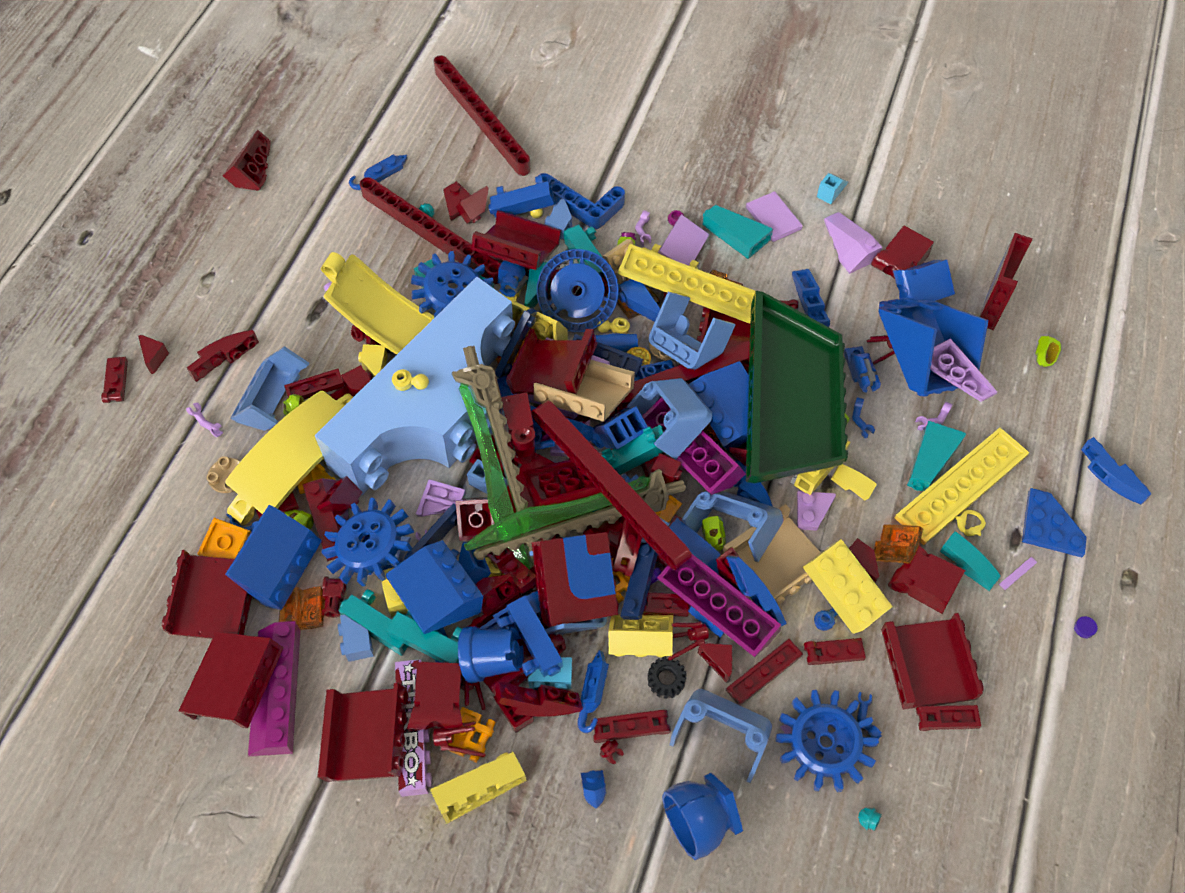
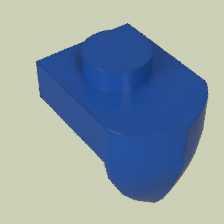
[581,770,606,809]

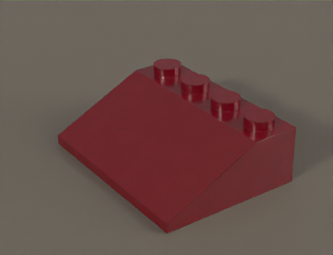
[522,459,610,522]

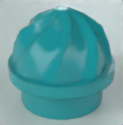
[418,203,435,218]
[858,808,882,831]

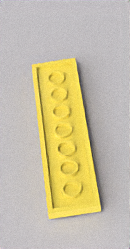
[618,244,755,324]
[895,428,1030,545]

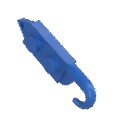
[349,154,407,190]
[578,650,609,733]

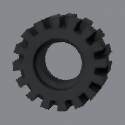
[647,656,686,699]

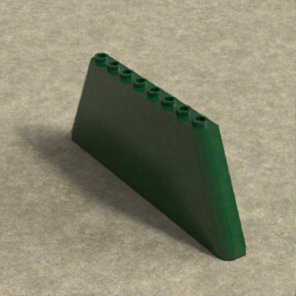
[746,291,848,484]

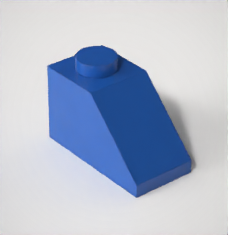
[458,541,491,584]

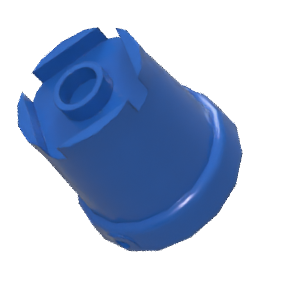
[458,626,524,683]

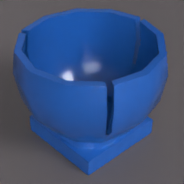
[662,773,743,860]

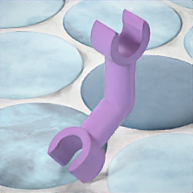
[635,210,651,246]
[186,402,223,437]
[915,402,953,430]

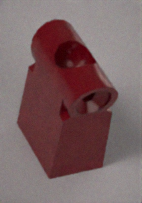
[871,225,934,279]
[501,392,535,464]
[888,543,965,614]
[407,662,463,730]

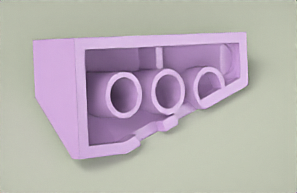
[824,212,882,274]
[930,339,997,402]

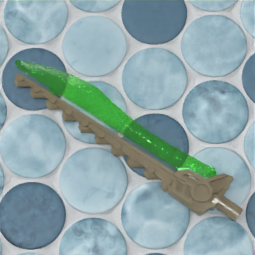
[451,346,534,570]
[464,469,686,560]

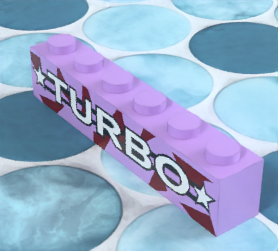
[395,660,432,797]

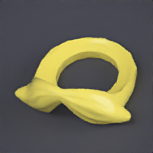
[955,510,986,536]

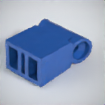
[893,260,955,301]
[591,406,648,450]

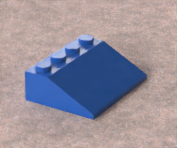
[689,361,749,453]
[225,505,322,610]
[386,540,483,634]

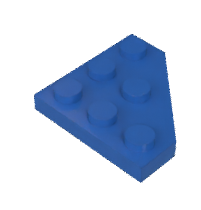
[1022,488,1087,558]

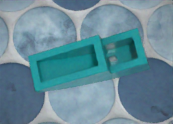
[940,531,1001,591]

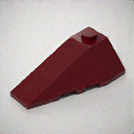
[223,130,271,191]
[302,478,349,562]

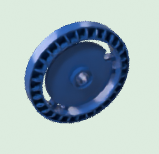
[536,249,619,332]

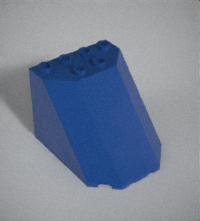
[878,298,988,397]

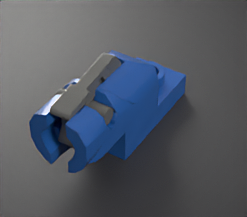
[498,260,528,297]
[844,346,881,393]

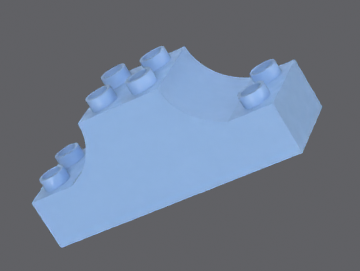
[314,277,515,495]

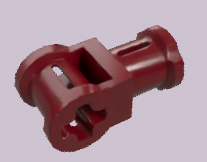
[321,576,347,618]

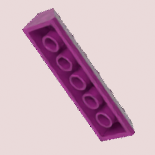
[642,397,745,495]
[657,553,781,658]
[248,621,301,756]

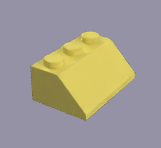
[608,614,673,658]

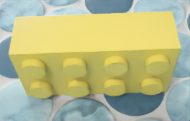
[803,539,893,634]

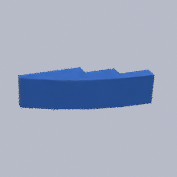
[792,269,830,327]
[669,518,721,575]
[726,555,787,627]

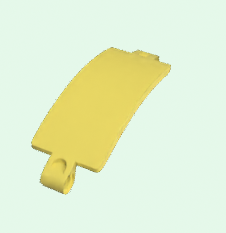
[321,252,434,354]
[226,391,353,525]

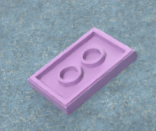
[746,191,802,242]
[658,215,709,266]

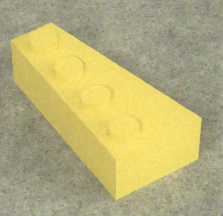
[430,752,526,824]

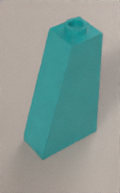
[702,205,773,259]
[907,421,966,491]

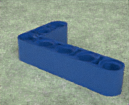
[538,173,625,229]

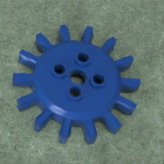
[411,251,493,318]
[322,498,414,586]
[775,689,879,792]

